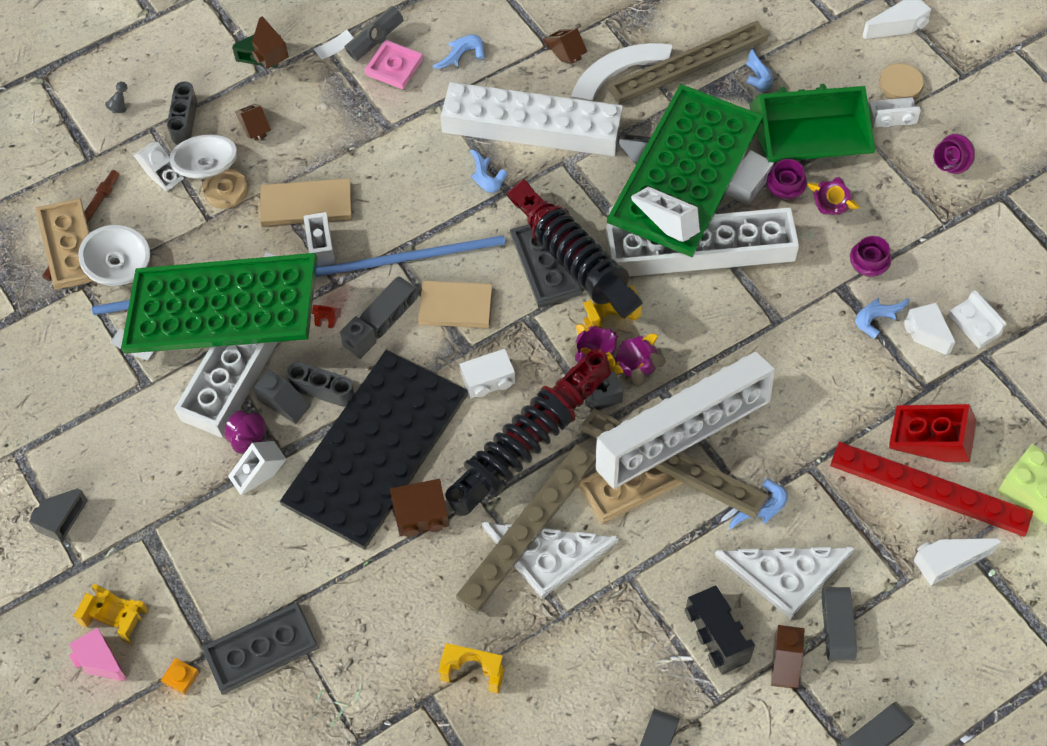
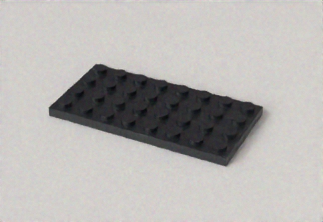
[280,350,468,550]

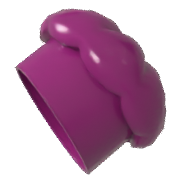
[933,134,975,174]
[766,159,807,200]
[850,236,892,277]
[224,410,267,454]

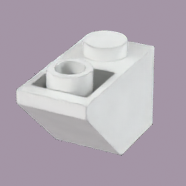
[133,142,184,191]

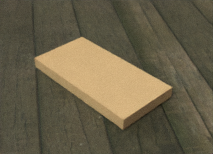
[260,178,352,226]
[35,198,94,290]
[578,467,683,524]

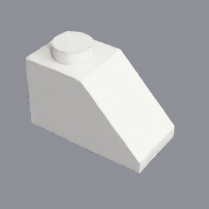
[904,303,955,355]
[228,441,286,495]

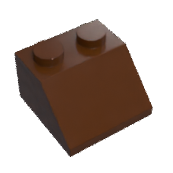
[390,478,449,537]

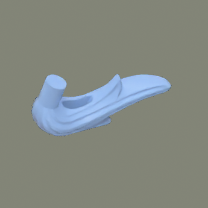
[432,34,485,69]
[746,48,773,93]
[470,150,508,193]
[855,298,910,339]
[730,478,788,529]

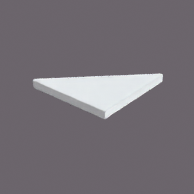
[482,522,619,599]
[715,547,855,620]

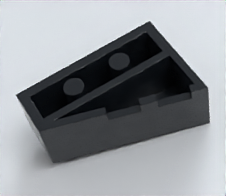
[685,585,755,675]

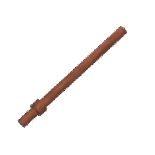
[42,170,119,281]

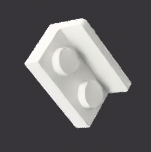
[869,97,921,127]
[948,290,1006,349]

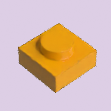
[161,658,199,695]

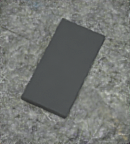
[510,224,582,307]
[201,602,319,695]

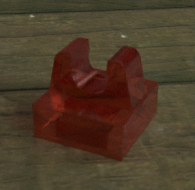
[312,305,341,328]

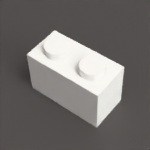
[725,150,774,206]
[303,212,335,267]
[460,349,515,399]

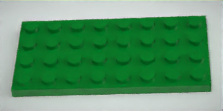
[607,84,763,258]
[121,253,318,354]

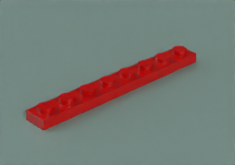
[830,442,1033,537]

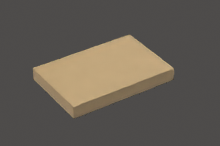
[418,281,492,328]

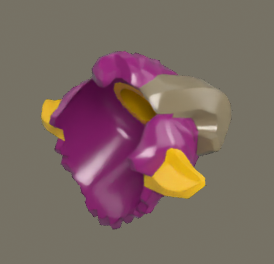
[807,177,860,215]
[570,324,618,368]
[612,333,666,387]

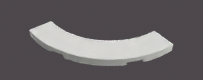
[571,43,673,101]

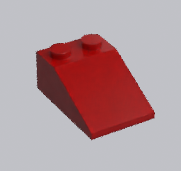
[889,404,977,462]

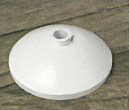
[169,135,237,179]
[78,225,150,286]

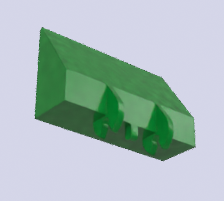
[749,84,875,162]

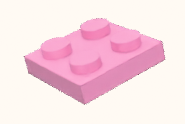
[365,40,423,90]

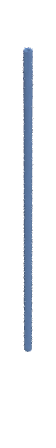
[92,235,505,315]

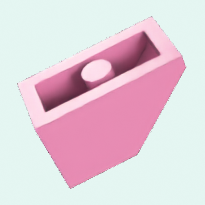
[69,628,127,681]

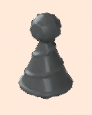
[105,81,128,113]

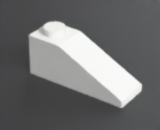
[862,0,931,39]
[631,187,700,242]
[913,538,1001,586]

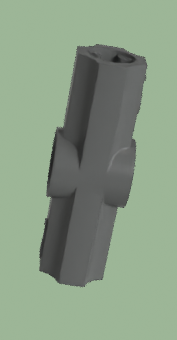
[344,6,404,61]

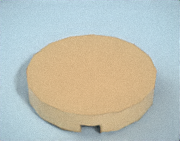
[879,63,924,99]
[202,168,248,209]

